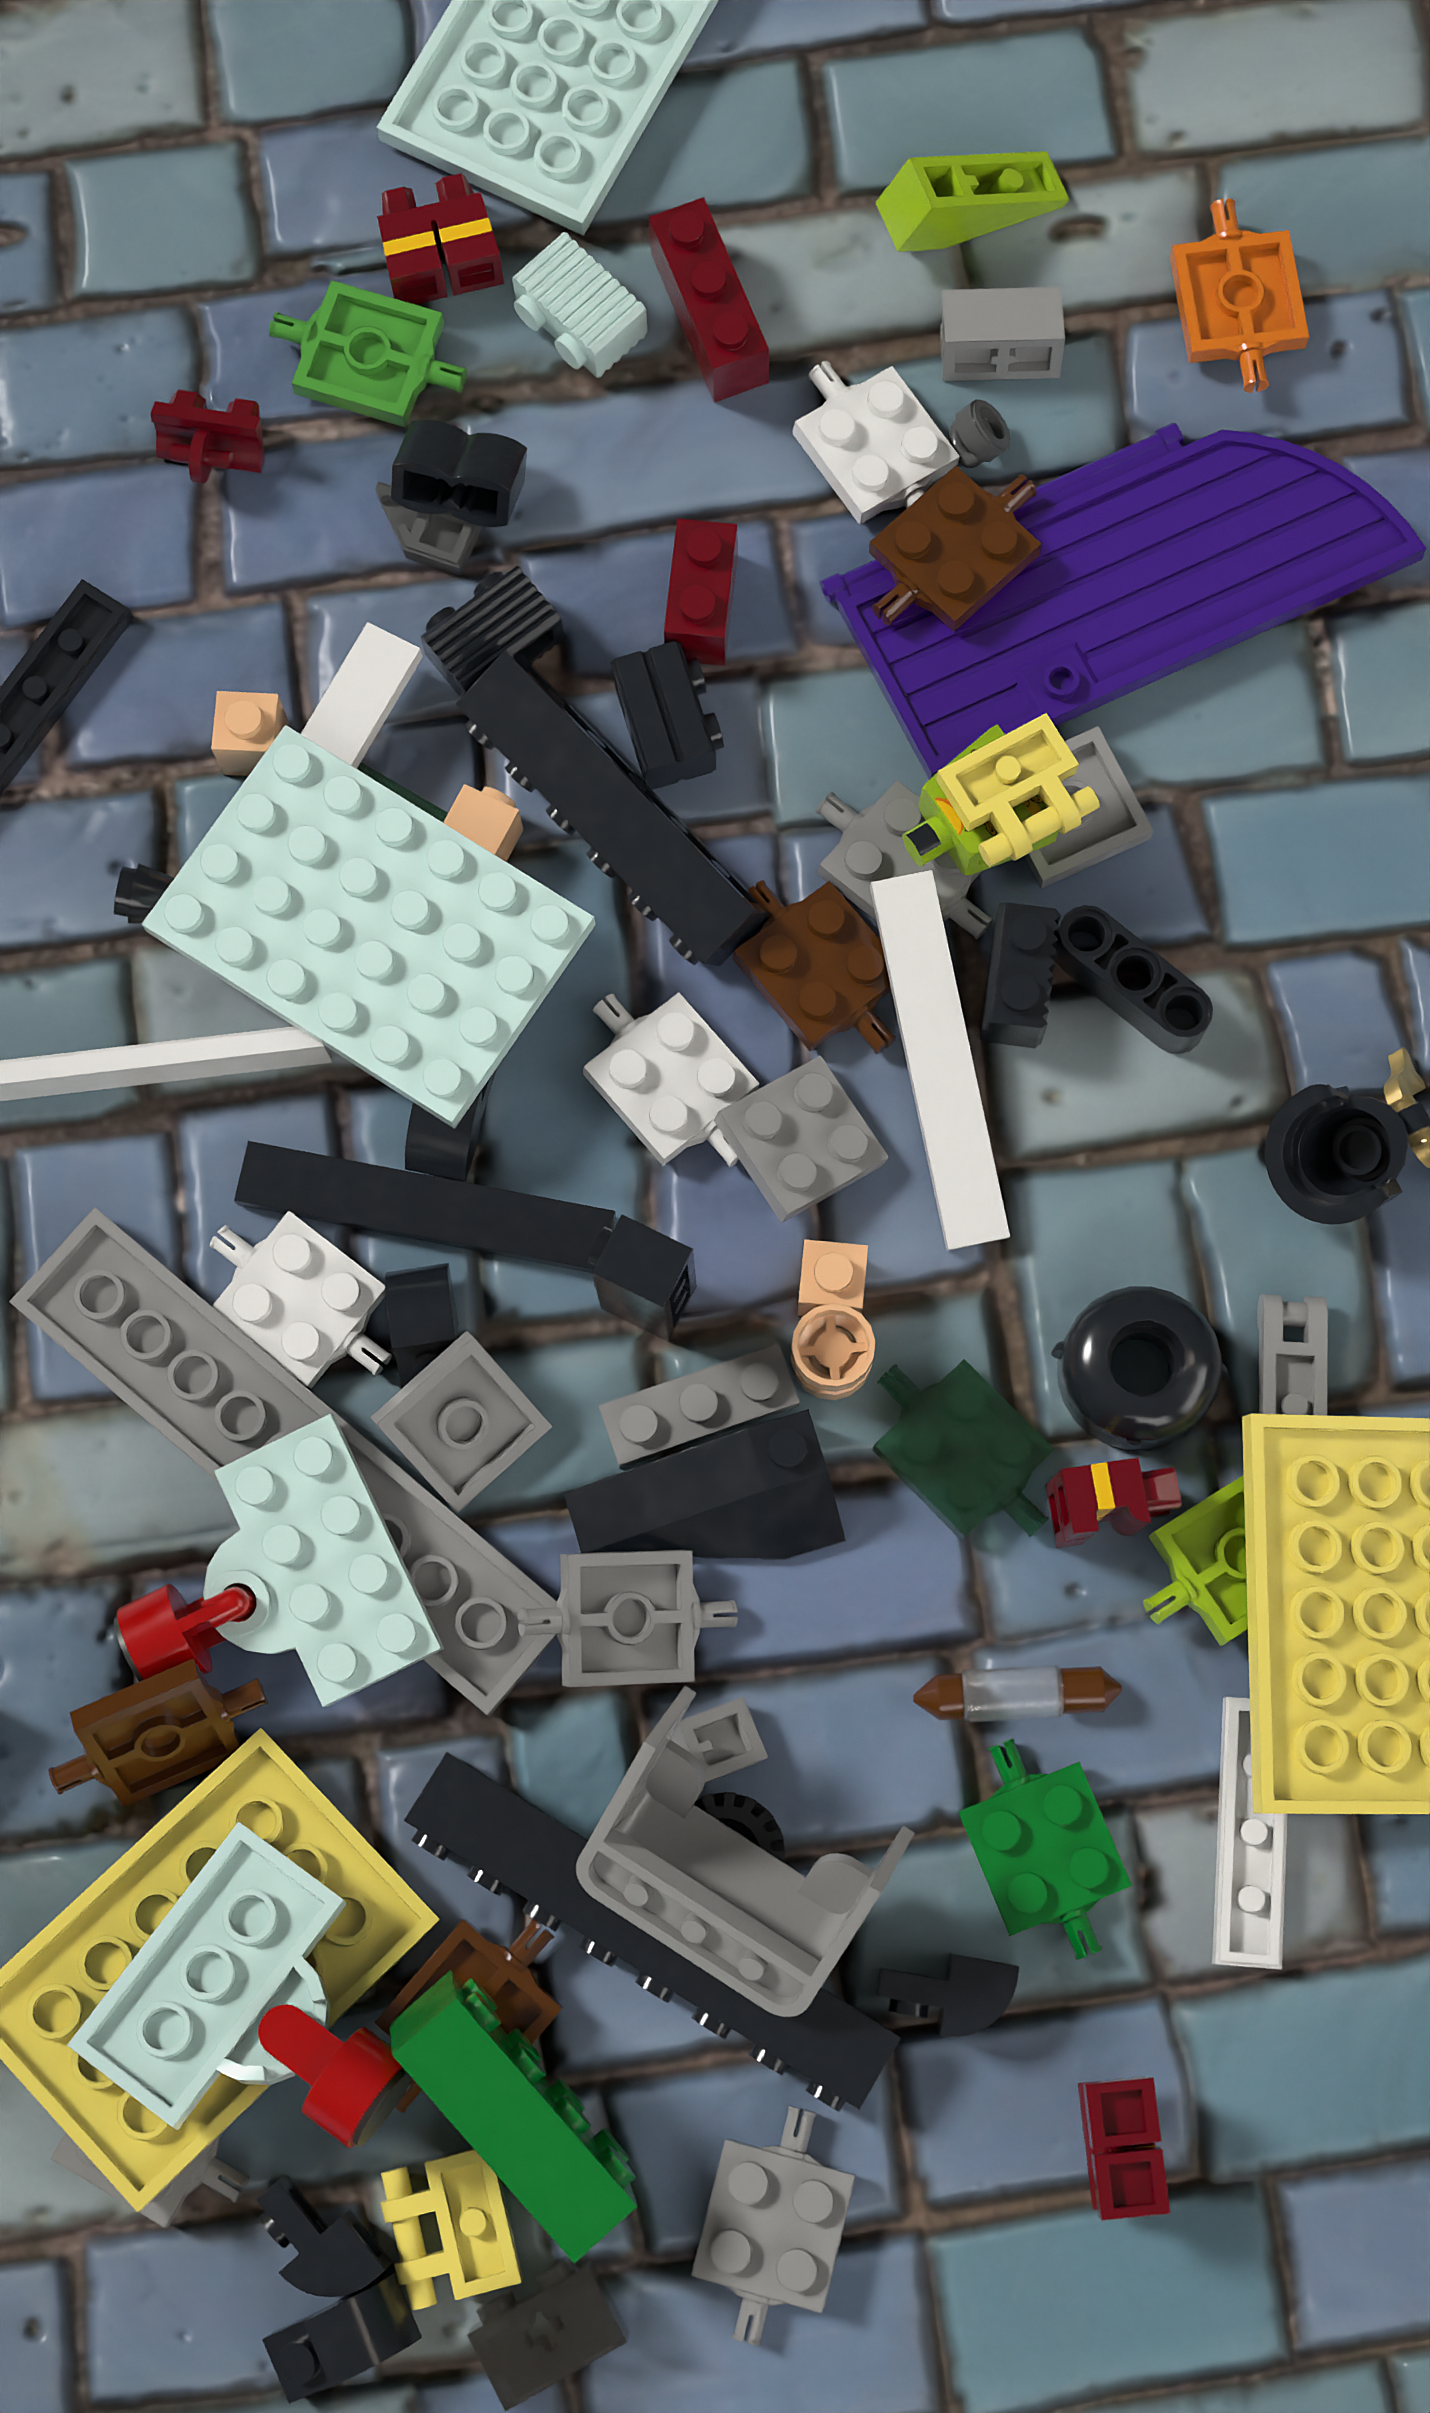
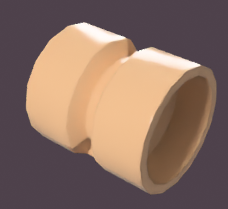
[791,1303,876,1400]

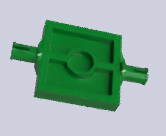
[958,1738,1132,1960]

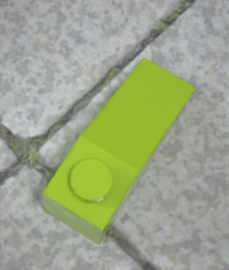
[875,151,1069,252]

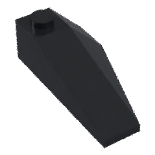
[564,1409,846,1560]

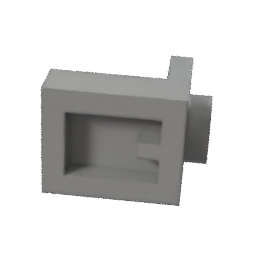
[670,1697,768,1784]

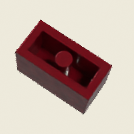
[664,518,738,666]

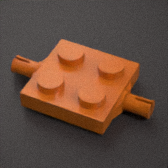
[1169,198,1309,393]

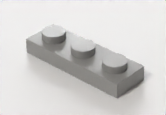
[598,1343,800,1468]

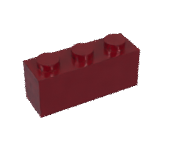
[648,197,769,403]

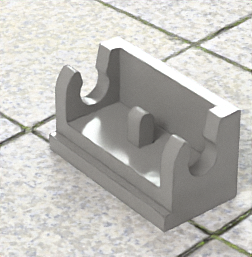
[940,287,1065,381]

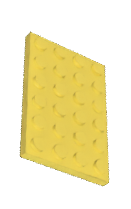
[1242,1414,1430,1814]
[0,1728,440,2212]

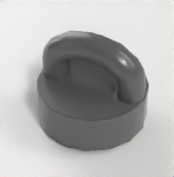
[949,399,1010,468]

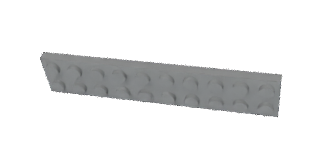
[9,1207,557,1716]

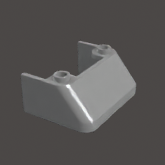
[576,1686,915,2017]

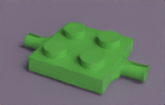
[269,280,467,427]

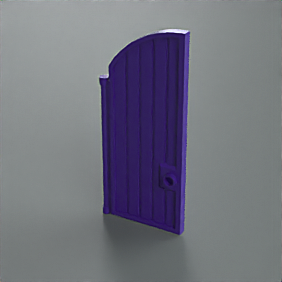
[820,423,1426,779]

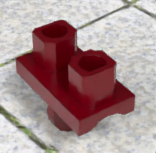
[150,389,265,484]

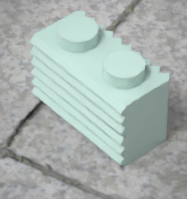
[512,232,648,378]

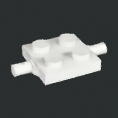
[792,361,960,525]
[583,992,759,1167]
[210,1211,392,1389]

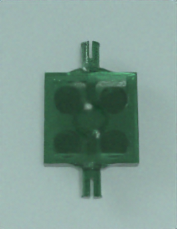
[872,1359,1055,1541]

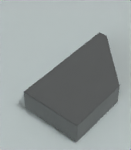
[375,481,482,577]

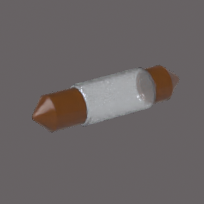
[913,1665,1122,1722]

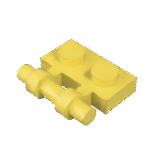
[936,713,1100,867]
[380,2148,523,2310]

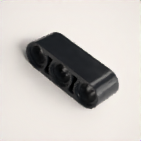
[1055,905,1213,1054]

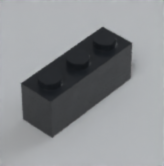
[587,1214,697,1342]

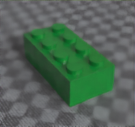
[390,1970,637,2264]

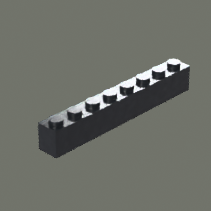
[404,1752,901,2112]

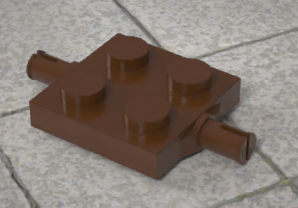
[869,466,1041,632]
[732,880,896,1054]
[49,1659,268,1807]
[374,1918,564,2113]

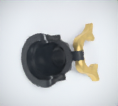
[1265,1047,1430,1225]

